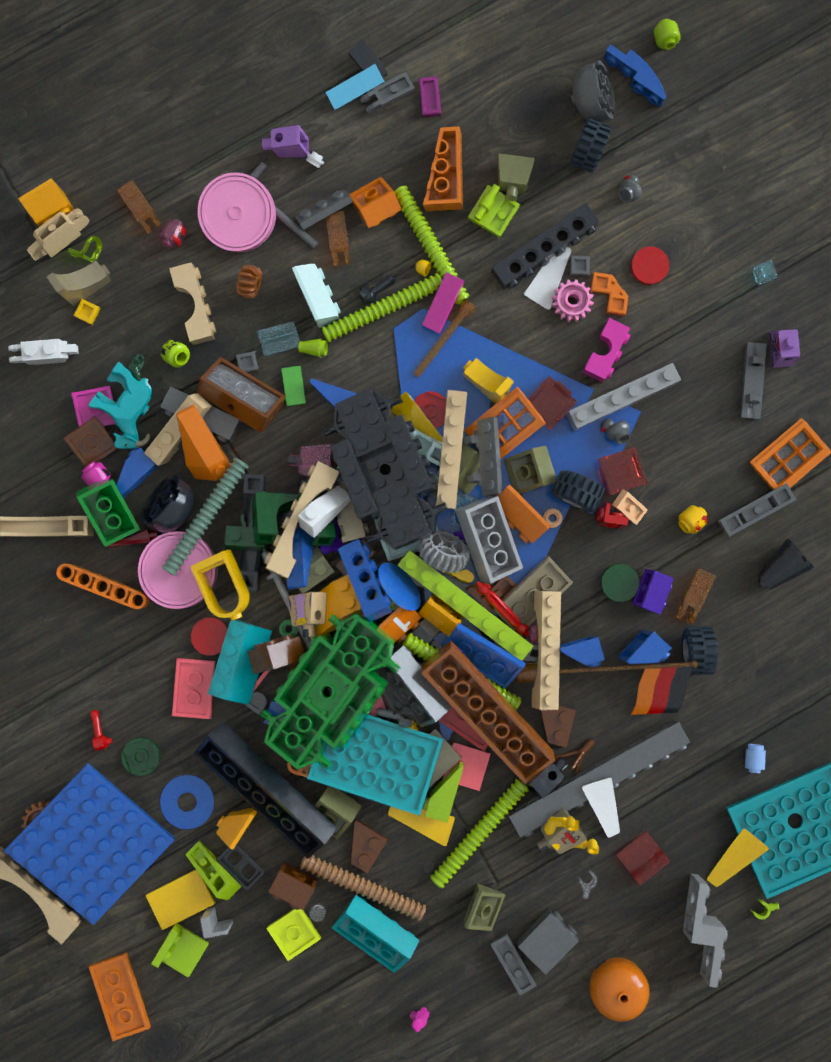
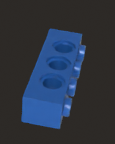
[338,539,392,622]

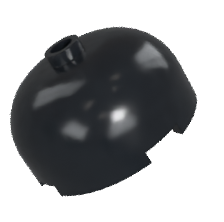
[141,475,195,533]

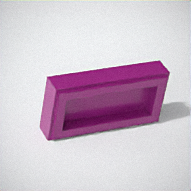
[419,76,441,117]

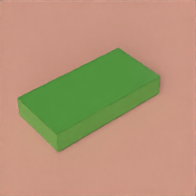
[281,366,306,407]

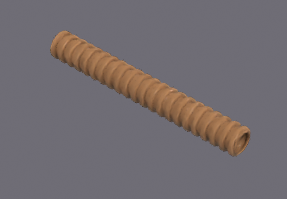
[300,855,426,922]

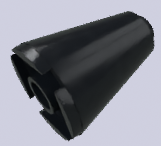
[758,538,814,590]

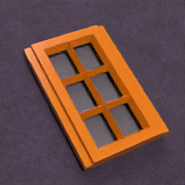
[465,387,546,459]
[749,418,831,491]

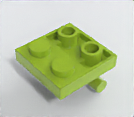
[468,184,520,238]

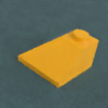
[216,808,257,850]

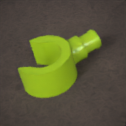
[751,899,780,919]

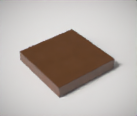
[63,415,117,467]

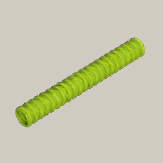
[394,186,470,304]
[322,273,442,343]
[402,633,521,710]
[430,779,529,888]

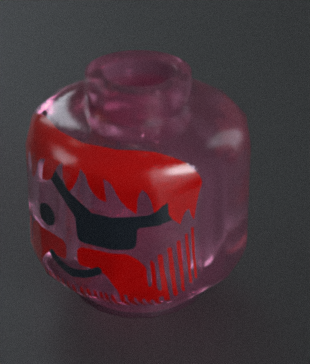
[158,219,187,249]

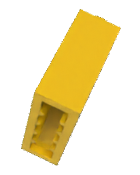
[463,358,514,404]

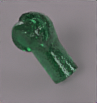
[128,354,145,381]

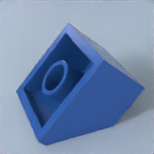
[560,635,605,667]

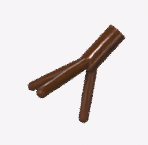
[554,738,596,775]

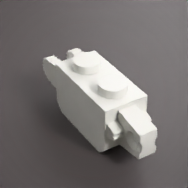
[8,339,79,365]

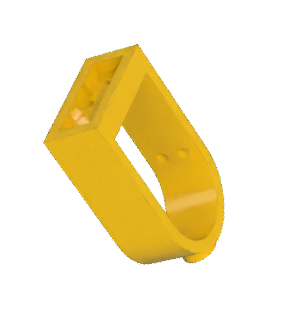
[190,549,250,621]

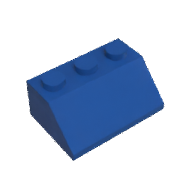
[617,629,671,664]

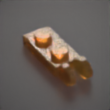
[117,180,161,233]
[326,211,350,266]
[677,568,716,624]

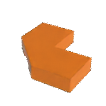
[590,272,629,316]

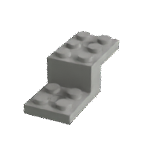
[683,874,727,988]

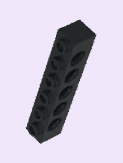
[491,203,599,290]

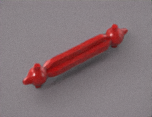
[476,581,529,637]

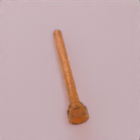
[414,299,476,377]

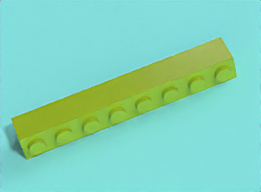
[398,550,533,661]

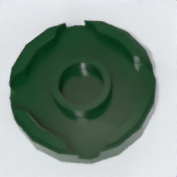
[601,564,640,602]
[121,737,161,776]

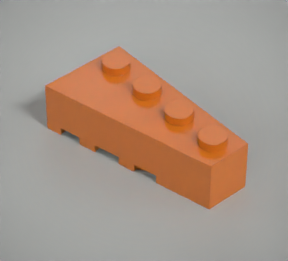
[423,126,463,211]

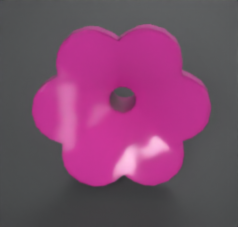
[410,1007,429,1032]

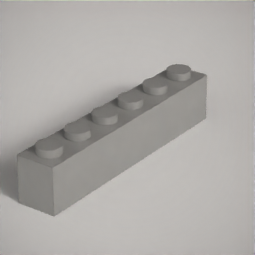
[566,363,681,432]

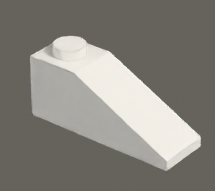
[298,486,351,538]

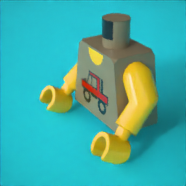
[537,808,599,855]

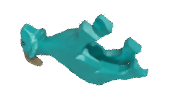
[88,362,152,449]

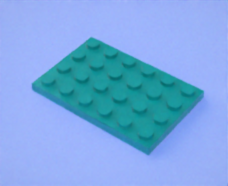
[307,714,443,816]

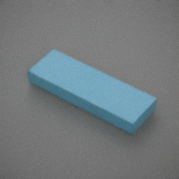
[326,64,384,110]

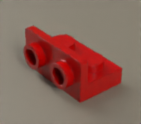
[596,503,628,529]

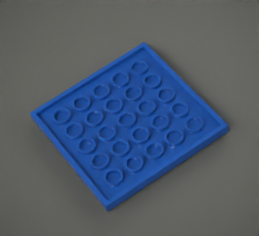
[4,763,175,925]

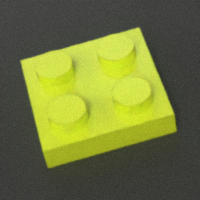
[267,909,321,961]

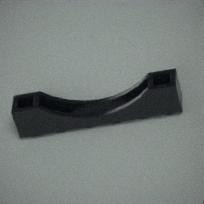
[239,474,267,591]

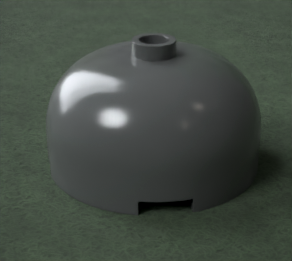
[571,60,615,122]

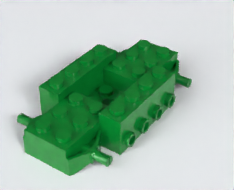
[261,614,401,770]

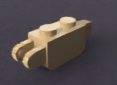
[27,208,89,261]

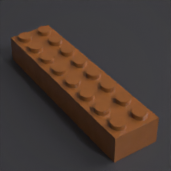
[421,641,555,784]

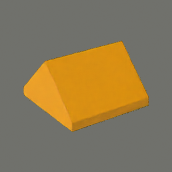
[418,593,463,636]

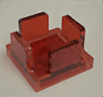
[528,376,577,430]
[598,447,647,495]

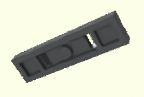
[740,342,767,420]
[718,483,796,537]

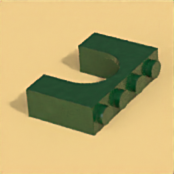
[251,491,335,546]

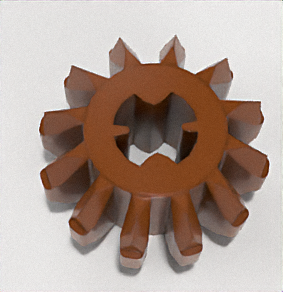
[236,265,262,299]

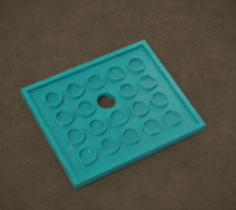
[726,762,831,899]

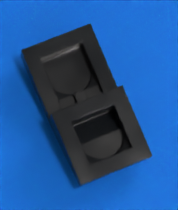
[348,40,388,78]

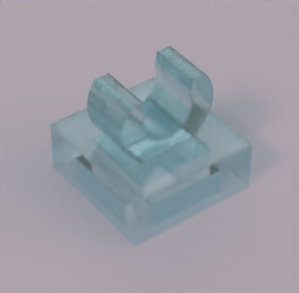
[751,260,778,286]

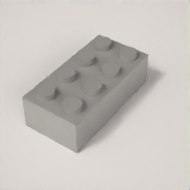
[455,496,523,583]

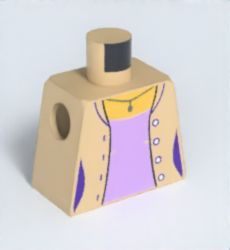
[288,592,327,638]

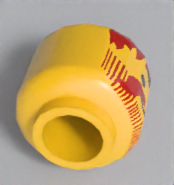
[678,505,707,534]

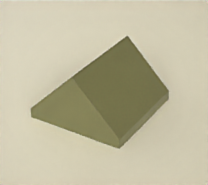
[438,443,480,495]
[464,883,505,931]

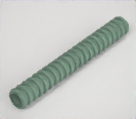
[162,458,249,575]

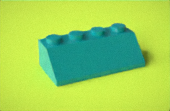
[208,620,273,705]
[332,895,420,973]

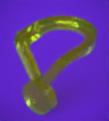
[67,236,102,262]

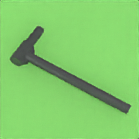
[250,162,319,249]

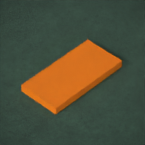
[89,952,151,1042]

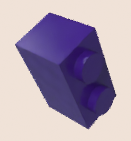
[632,569,674,615]

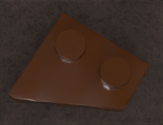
[465,576,516,614]
[541,705,576,748]
[351,819,388,873]

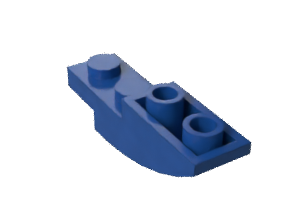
[603,44,666,107]

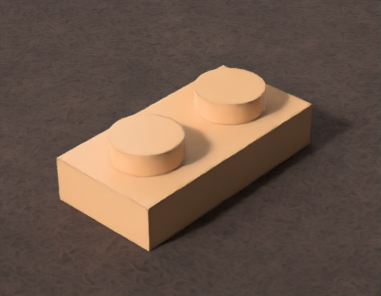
[612,489,647,525]

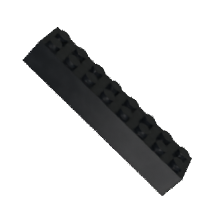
[194,721,337,859]

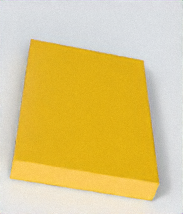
[145,869,216,930]

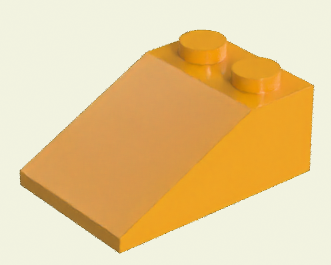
[315,575,364,637]

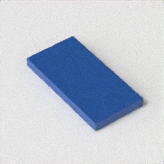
[440,623,526,689]

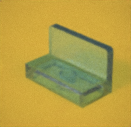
[257,321,300,356]

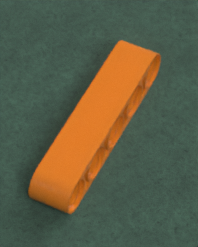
[56,564,150,609]

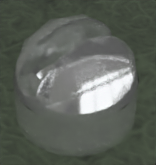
[310,903,326,922]

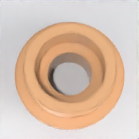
[543,509,562,528]

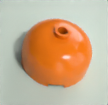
[589,958,650,1022]

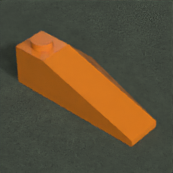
[176,404,231,481]

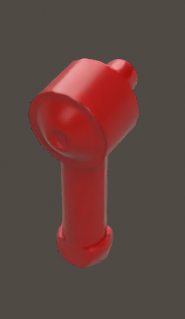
[90,710,113,751]

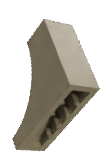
[47,261,112,307]

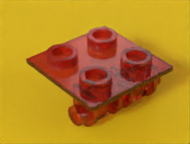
[616,831,670,886]

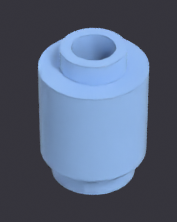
[745,744,766,773]

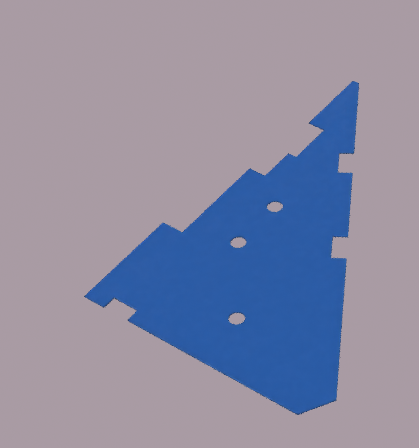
[394,308,641,741]

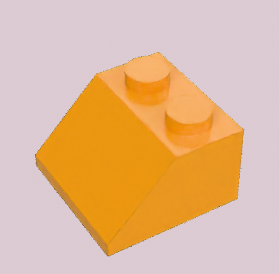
[18,178,74,227]

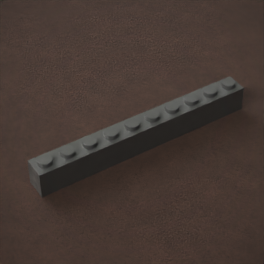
[508,720,690,837]

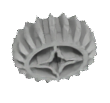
[418,529,470,574]

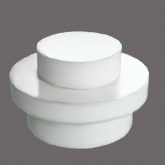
[306,151,324,168]

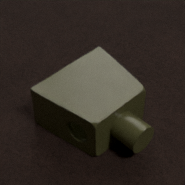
[497,153,535,201]

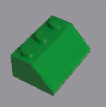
[76,479,140,547]

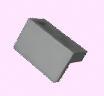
[201,906,233,938]

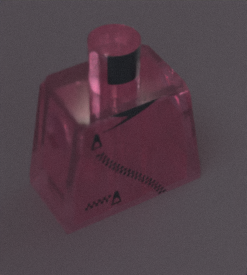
[288,444,332,477]

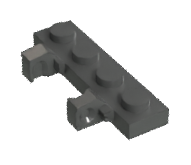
[464,417,503,497]

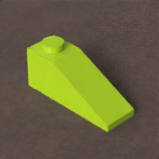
[423,761,464,823]
[185,841,242,900]

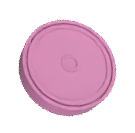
[198,173,276,253]
[138,531,218,609]

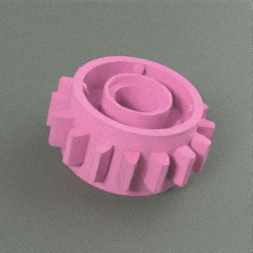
[552,280,594,322]

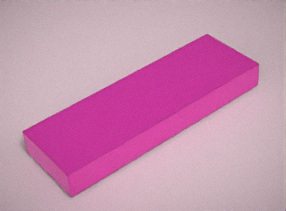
[422,272,464,333]

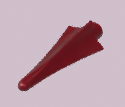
[108,529,159,548]

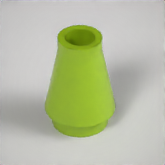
[298,338,328,357]

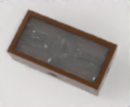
[196,357,286,433]

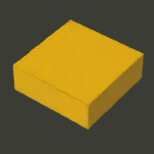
[74,299,101,325]

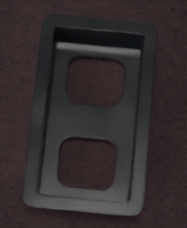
[217,844,264,890]

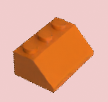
[498,484,551,544]

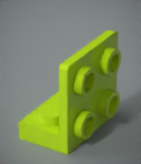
[151,923,209,977]

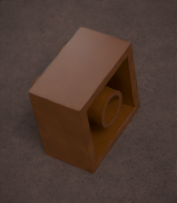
[247,635,304,674]
[269,862,318,911]

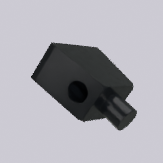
[522,757,568,799]

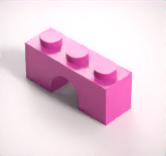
[582,318,630,382]

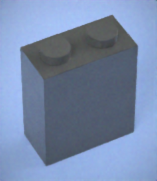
[516,908,579,975]

